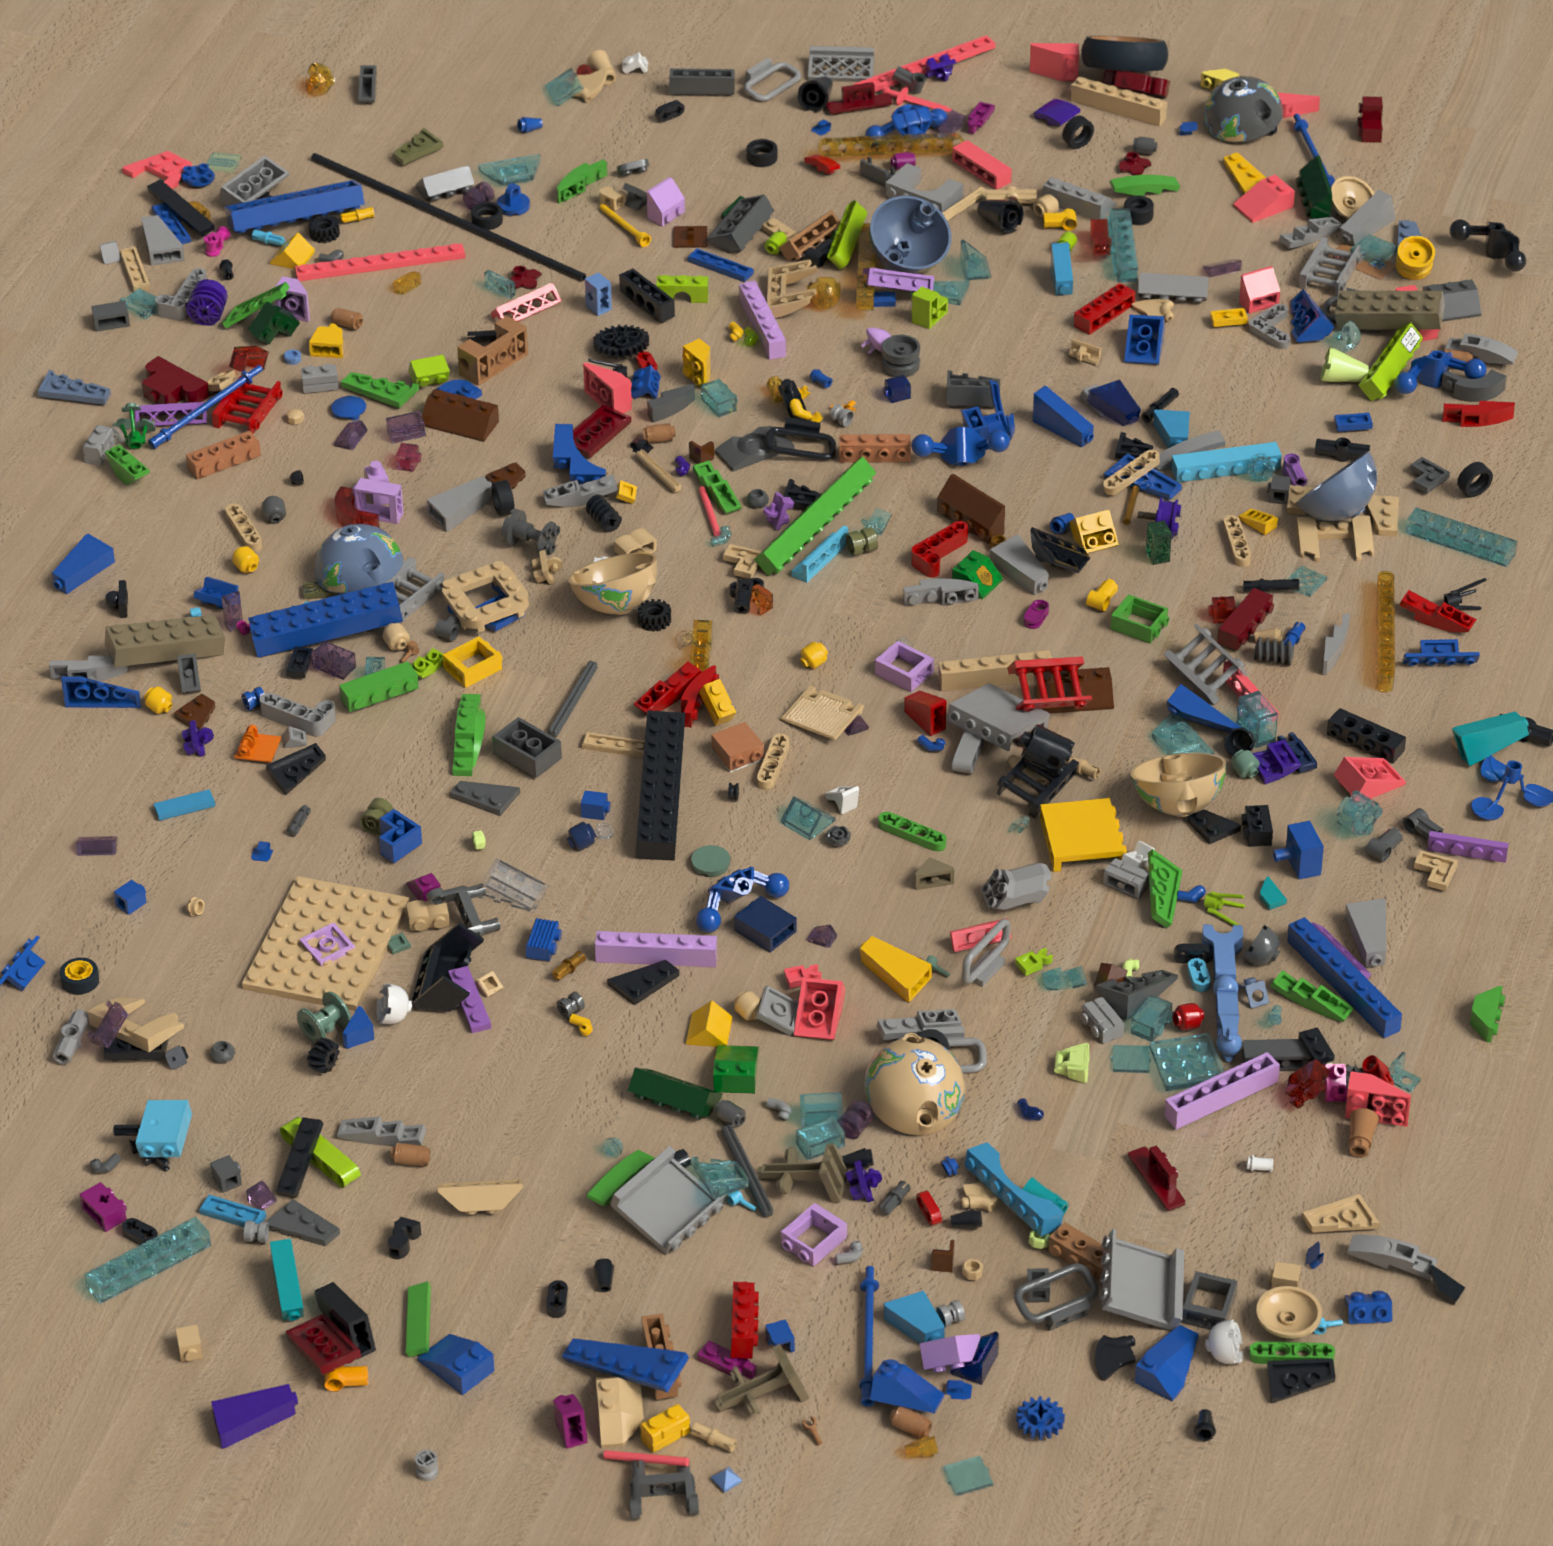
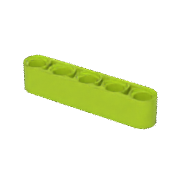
[827,200,868,269]
[280,1117,361,1188]

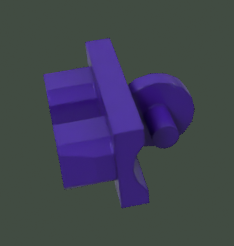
[925,54,957,82]
[182,720,214,757]
[846,1160,882,1202]

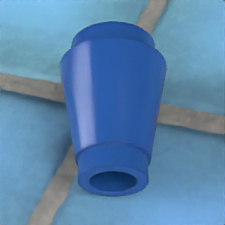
[517,117,543,133]
[1050,513,1075,534]

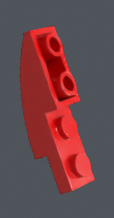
[1442,401,1515,427]
[1400,590,1477,633]
[634,661,701,714]
[681,665,719,728]

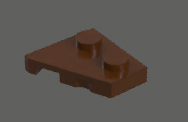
[486,462,526,489]
[174,693,215,730]

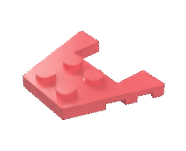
[122,151,192,189]

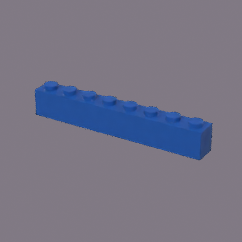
[1287,917,1402,1038]

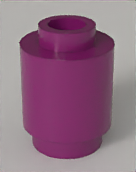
[890,152,916,170]

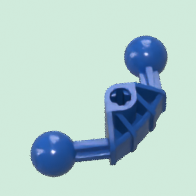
[865,104,948,146]
[1394,350,1487,394]
[911,427,1010,466]
[696,866,790,933]

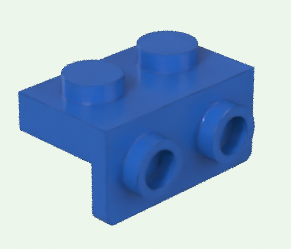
[631,365,661,399]
[193,577,239,609]
[1345,1291,1392,1324]

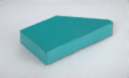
[1259,876,1287,910]

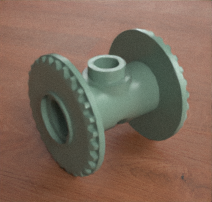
[297,991,351,1043]

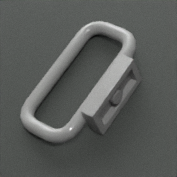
[744,57,801,102]
[962,919,1010,987]
[923,1026,987,1073]

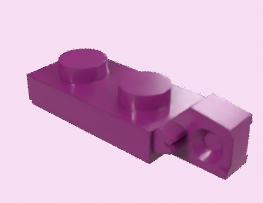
[967,102,995,134]
[697,1340,757,1379]

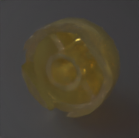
[306,63,335,95]
[807,277,841,310]

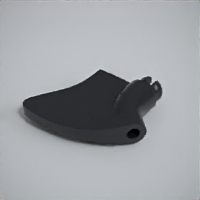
[1095,1335,1136,1381]

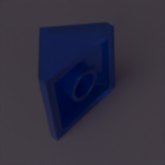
[950,1331,999,1385]

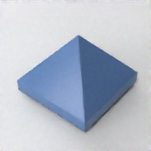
[711,1466,742,1493]

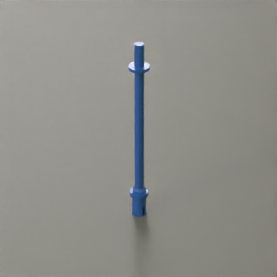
[1293,114,1335,188]
[148,365,263,449]
[859,1266,879,1407]

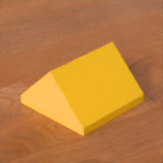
[270,233,315,269]
[686,1000,732,1047]

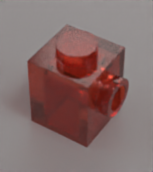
[1208,596,1236,624]

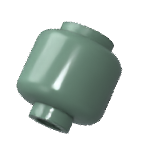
[1231,750,1260,778]

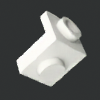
[622,52,648,74]
[1121,841,1155,868]

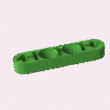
[878,812,946,851]
[1249,1342,1335,1364]

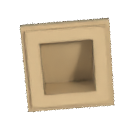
[475,971,503,998]

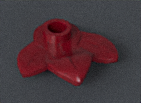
[1119,152,1152,175]
[510,265,542,289]

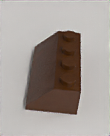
[420,389,499,442]
[937,474,1005,543]
[1033,667,1114,714]

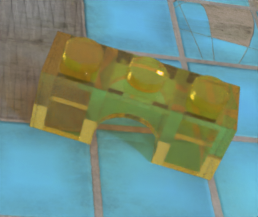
[690,620,713,672]

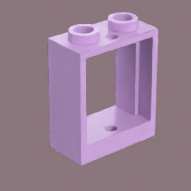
[353,478,404,524]
[874,641,934,692]
[781,1203,847,1267]

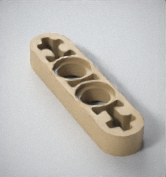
[1103,450,1160,495]
[225,504,262,552]
[1223,515,1251,567]
[757,734,789,790]

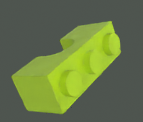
[656,275,709,303]

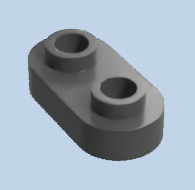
[617,159,650,176]

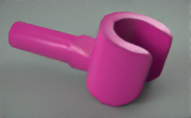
[236,621,250,635]

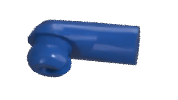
[1177,885,1206,903]

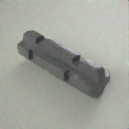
[287,805,311,837]

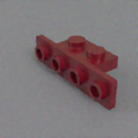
[826,82,893,114]
[1128,1145,1186,1211]

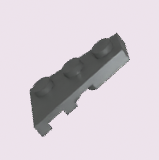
[450,781,520,816]
[266,1199,340,1247]

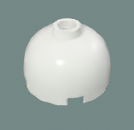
[376,983,412,1025]
[1205,1319,1243,1364]

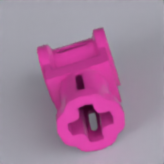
[204,226,231,257]

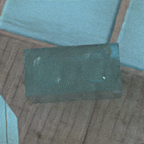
[701,379,738,418]
[1131,994,1173,1043]
[800,1092,843,1127]
[796,1116,845,1161]

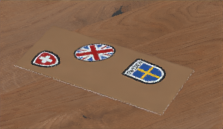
[1327,243,1396,280]

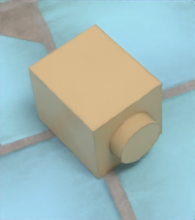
[1268,1261,1301,1289]
[176,1325,203,1362]

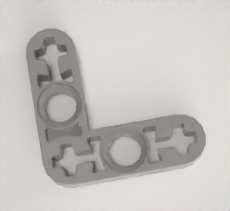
[1248,304,1290,349]

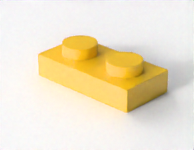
[1210,308,1248,327]

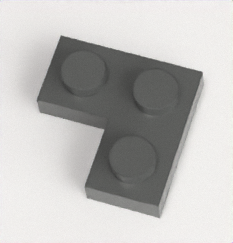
[1410,457,1450,494]

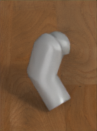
[767,1097,792,1120]
[836,1241,863,1265]

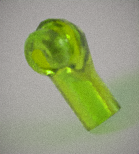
[744,327,759,346]

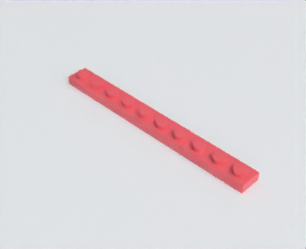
[852,35,995,92]
[295,243,465,281]

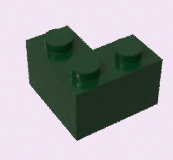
[248,301,300,345]

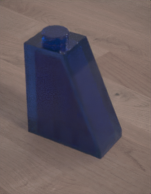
[1087,379,1141,426]

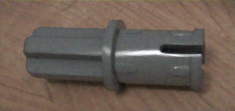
[879,1181,911,1215]

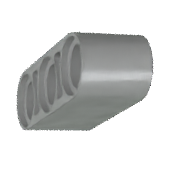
[952,730,984,774]

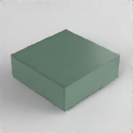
[388,933,411,954]

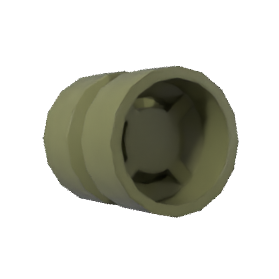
[845,527,878,556]
[359,798,394,834]

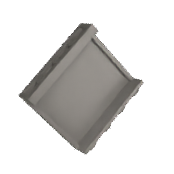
[946,683,1050,751]
[610,1146,726,1255]
[1100,1229,1184,1331]

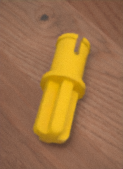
[340,207,374,223]

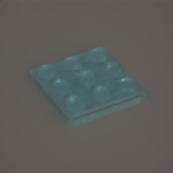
[1149,1033,1224,1091]

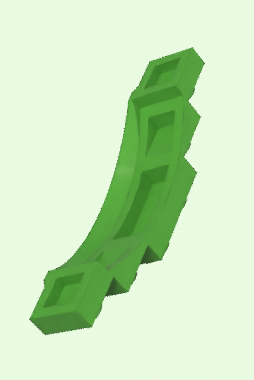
[453,694,486,776]

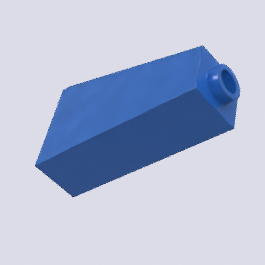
[1033,386,1094,448]
[52,533,115,594]

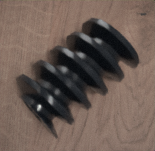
[586,494,622,532]

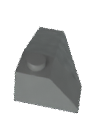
[1096,970,1178,1019]

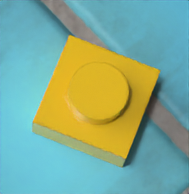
[616,480,637,504]

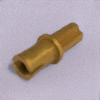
[552,950,586,980]

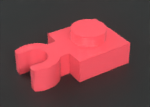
[784,964,821,988]

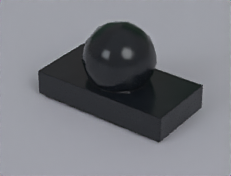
[105,580,128,618]

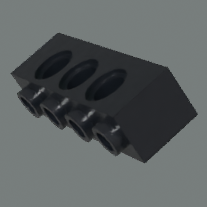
[619,268,675,323]
[1327,708,1406,764]

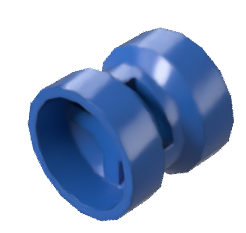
[241,687,265,711]

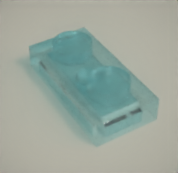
[484,270,515,299]

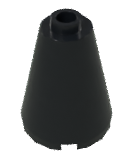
[797,76,833,112]
[977,200,1024,233]

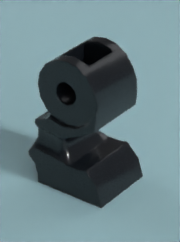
[388,1217,421,1259]

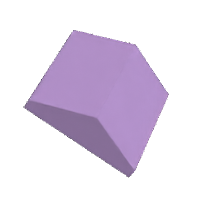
[300,922,355,966]

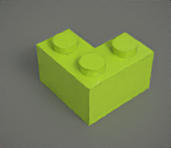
[911,286,948,329]

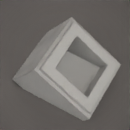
[99,241,120,264]
[282,726,307,748]

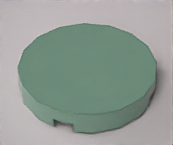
[691,845,731,877]

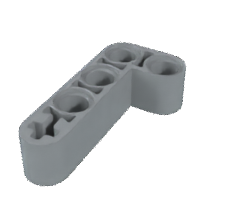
[155,268,207,320]
[260,693,336,737]

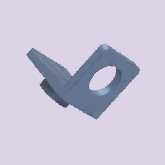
[1238,977,1269,1008]

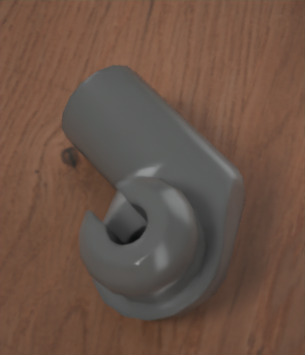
[319,249,344,262]
[89,1153,121,1174]

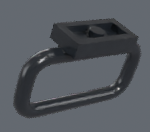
[766,418,836,460]

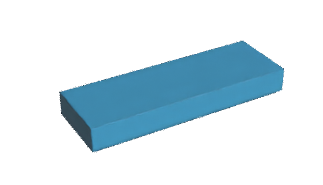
[153,789,215,821]
[199,1195,266,1227]

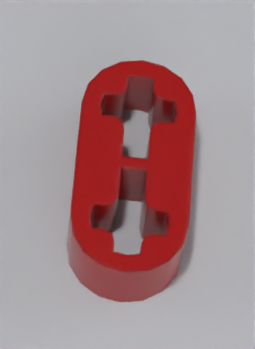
[637,352,658,371]
[916,1190,942,1226]

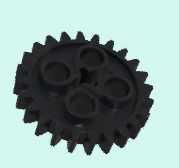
[593,324,650,359]

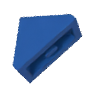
[342,1006,374,1049]

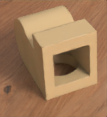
[599,187,626,212]

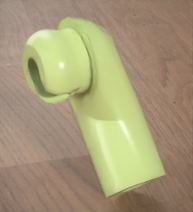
[1122,958,1139,977]

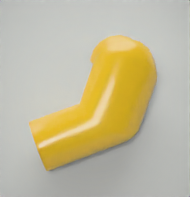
[569,1014,593,1036]

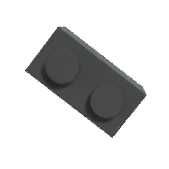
[91,301,130,332]

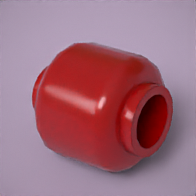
[1172,1003,1204,1031]

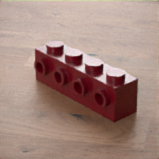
[1217,588,1274,651]

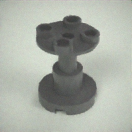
[501,508,560,556]

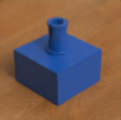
[1272,821,1324,880]

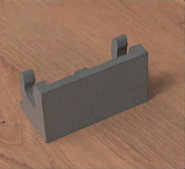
[860,156,895,187]

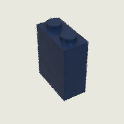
[734,896,797,953]

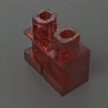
[1286,1059,1330,1109]

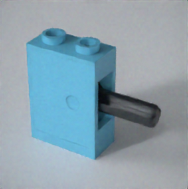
[113,1100,192,1158]

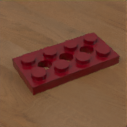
[573,405,632,459]
[285,1314,362,1375]

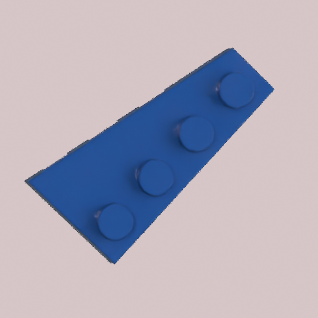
[1104,453,1182,500]

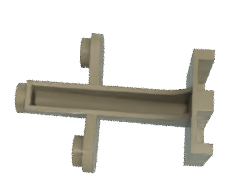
[757,1143,848,1203]
[714,1344,809,1415]

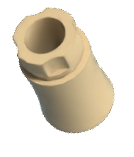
[587,50,616,85]

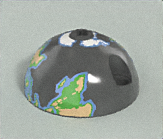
[1203,76,1284,143]

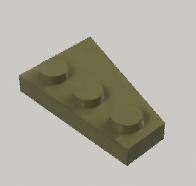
[393,128,443,165]

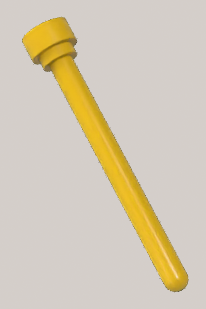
[599,204,651,247]

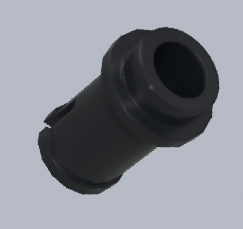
[219,259,234,280]

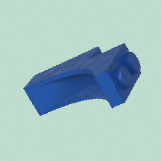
[553,424,606,485]

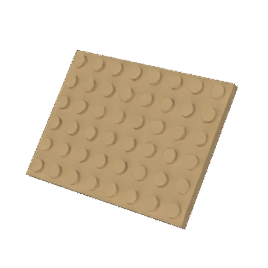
[242,876,410,1011]

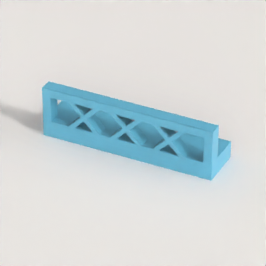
[792,525,848,583]

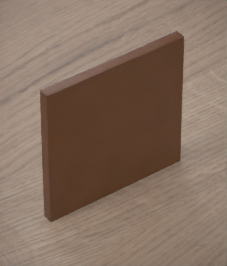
[674,226,707,248]

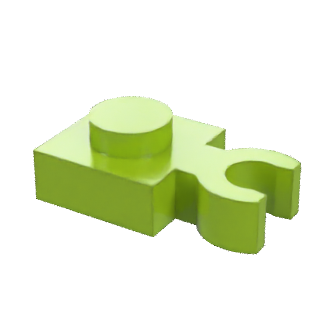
[1015,948,1053,976]

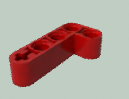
[911,521,968,578]

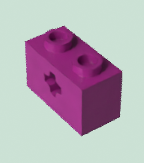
[80,1182,127,1232]

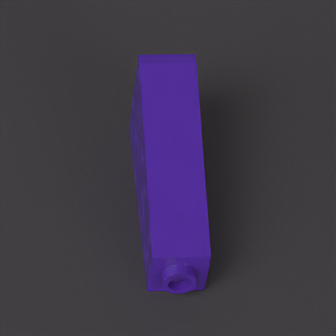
[211,1384,298,1449]

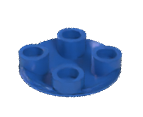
[182,163,215,186]
[331,396,366,421]

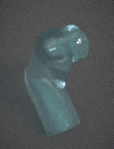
[710,525,732,547]

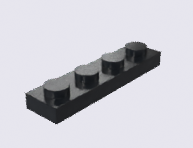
[276,1117,324,1198]

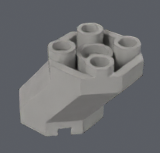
[982,863,1052,910]

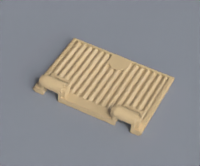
[780,685,864,740]

